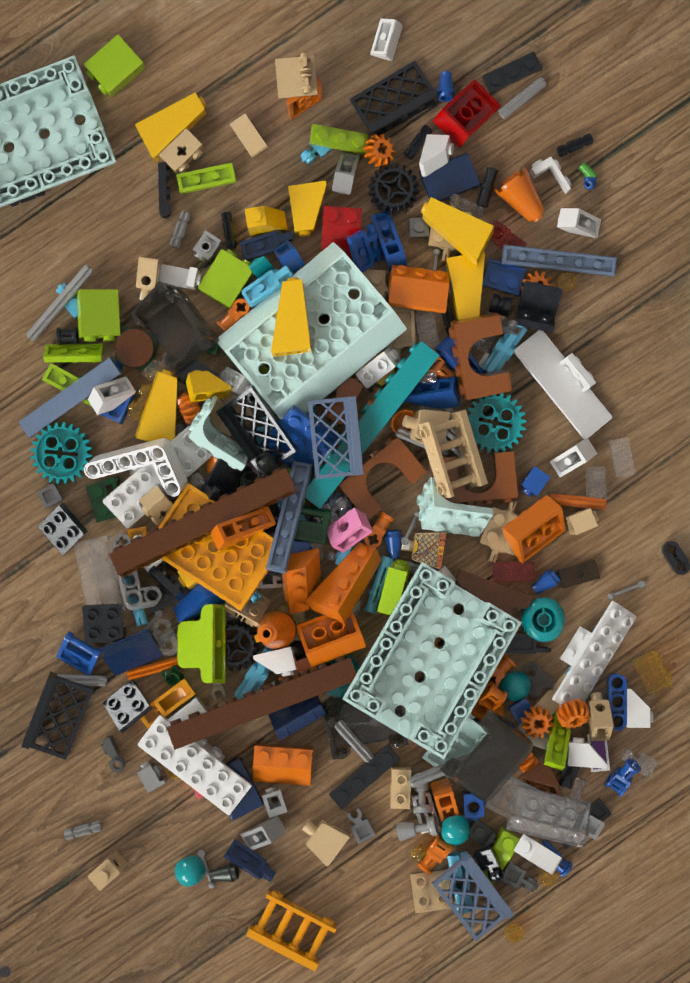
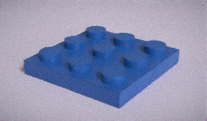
[260,405,339,471]

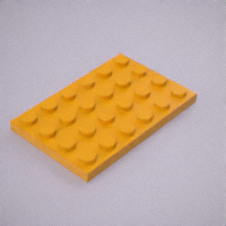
[158,483,273,611]

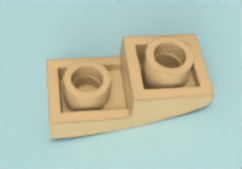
[230,114,268,158]

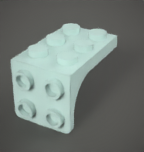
[188,395,248,471]
[417,477,493,537]
[422,713,492,781]

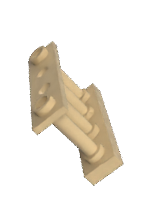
[418,409,488,498]

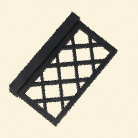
[350,61,438,136]
[216,385,299,475]
[21,671,93,760]

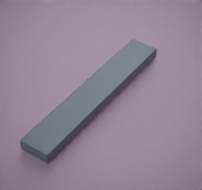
[501,244,617,276]
[18,357,122,438]
[266,461,313,574]

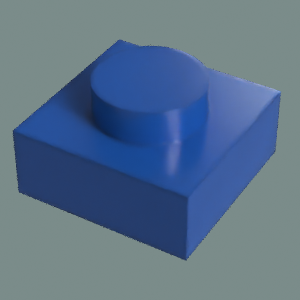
[508,697,530,724]

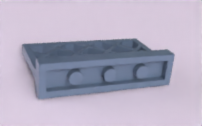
[308,396,364,479]
[431,851,514,941]

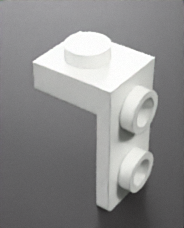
[529,157,571,194]
[159,264,201,291]
[356,346,401,388]
[220,367,253,398]

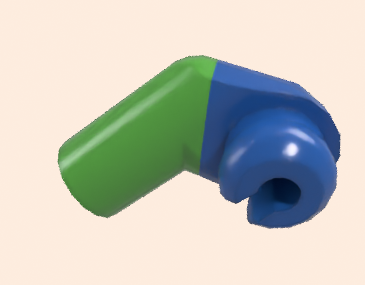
[578,162,597,190]

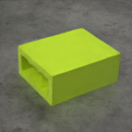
[84,35,145,98]
[198,249,254,309]
[77,289,120,342]
[377,559,412,615]

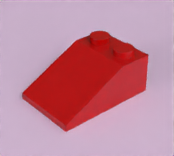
[433,79,501,148]
[321,206,362,262]

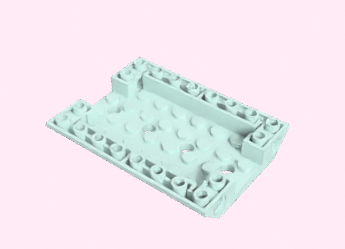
[0,55,116,208]
[215,242,407,419]
[342,562,522,759]

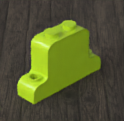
[177,604,226,683]

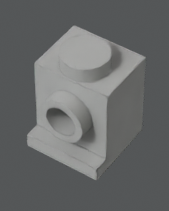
[193,230,222,263]
[137,760,167,793]
[262,786,288,818]

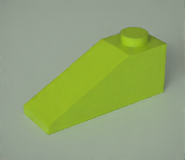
[479,826,520,884]

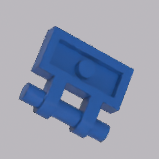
[347,224,383,272]

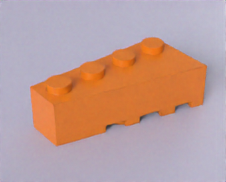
[306,542,382,623]

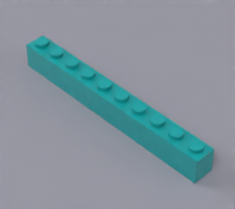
[305,341,440,509]

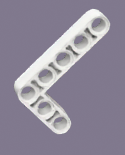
[84,438,187,497]

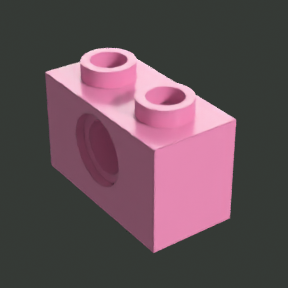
[327,507,373,553]

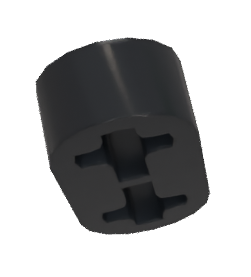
[661,541,690,575]

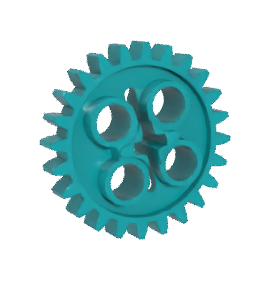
[468,393,527,453]
[30,422,93,484]

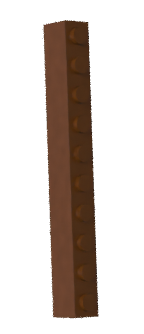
[109,468,298,577]
[166,655,356,750]

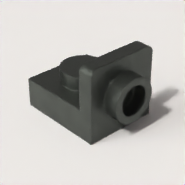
[469,820,497,848]

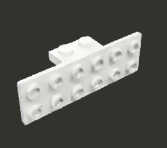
[514,330,612,440]
[103,426,213,528]
[552,601,636,704]
[138,715,252,815]

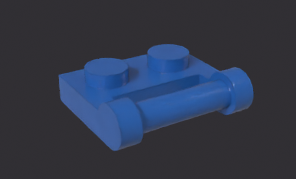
[56,631,102,676]

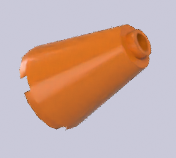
[494,167,544,222]
[257,611,296,650]

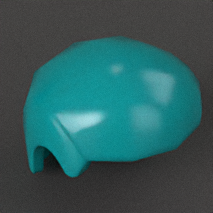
[500,670,531,701]
[441,815,470,845]
[174,855,206,887]

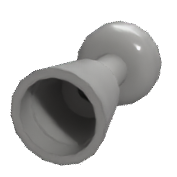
[411,773,432,814]
[396,816,439,841]

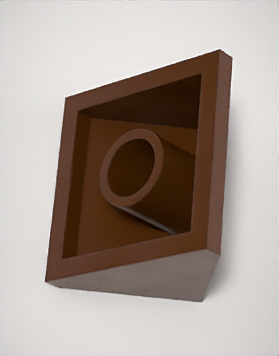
[521,762,564,801]

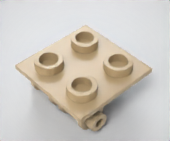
[275,53,318,99]
[224,595,271,627]
[410,870,453,913]

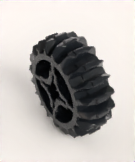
[368,163,420,215]
[225,619,261,671]

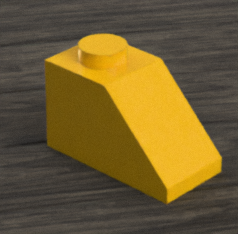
[186,370,231,402]

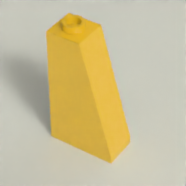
[135,92,207,162]
[421,197,494,265]
[446,252,485,320]
[271,277,312,357]
[135,369,177,442]

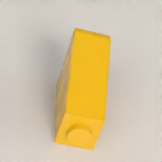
[288,181,327,237]
[245,206,288,237]

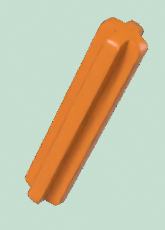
[550,493,607,510]
[126,656,179,680]

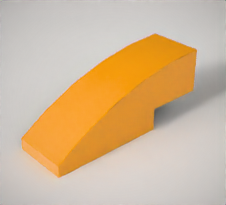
[141,679,195,729]

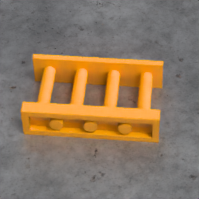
[246,890,336,971]

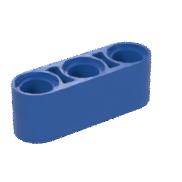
[606,673,627,731]

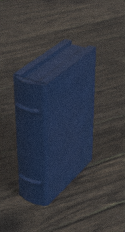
[419,153,480,202]
[101,628,163,676]
[268,695,326,740]
[226,757,264,821]

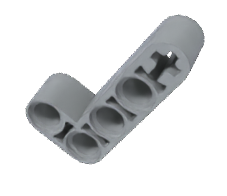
[112,534,162,610]

